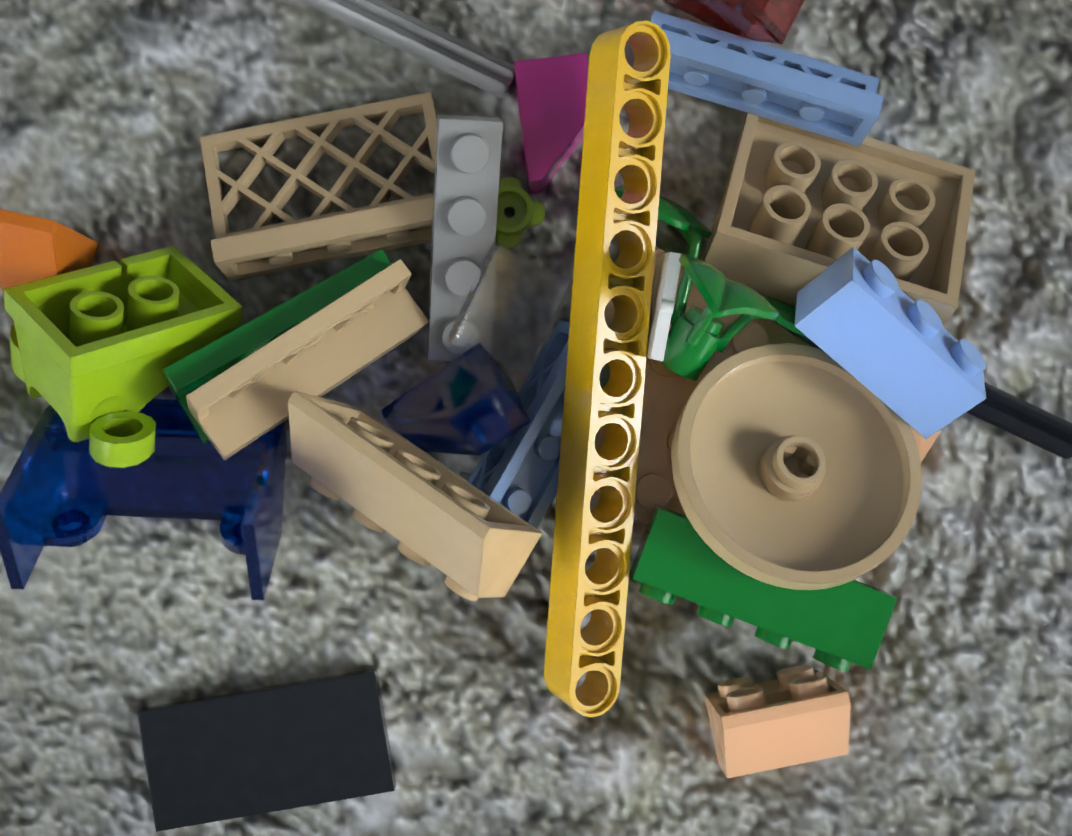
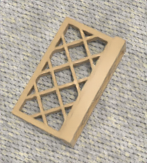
[200,92,437,281]

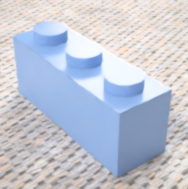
[794,247,986,439]

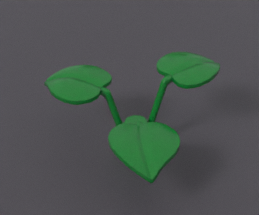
[615,185,808,381]

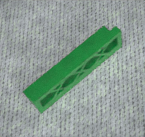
[163,249,392,444]

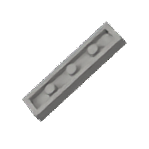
[427,114,503,362]

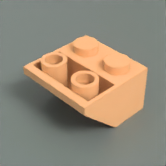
[704,665,851,778]

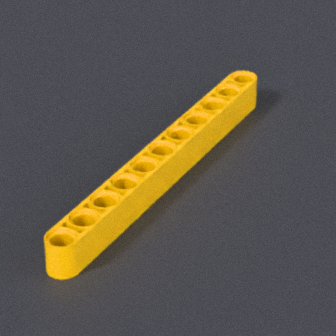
[544,21,671,717]

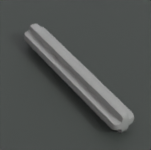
[302,0,515,98]

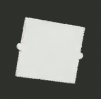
[646,252,682,361]

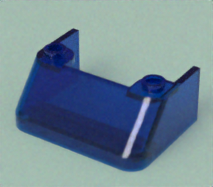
[0,399,287,600]

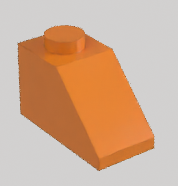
[0,209,98,291]

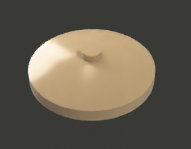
[671,343,922,590]

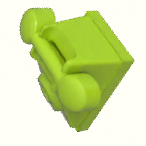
[4,246,242,468]

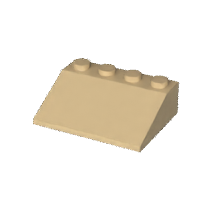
[702,113,976,326]

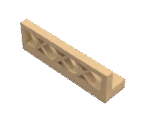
[186,259,429,461]

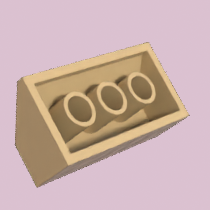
[288,391,542,601]

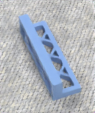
[651,10,884,147]

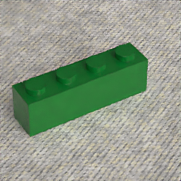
[630,504,898,672]

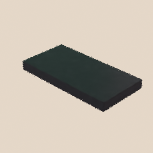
[137,668,396,832]

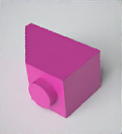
[514,53,588,194]

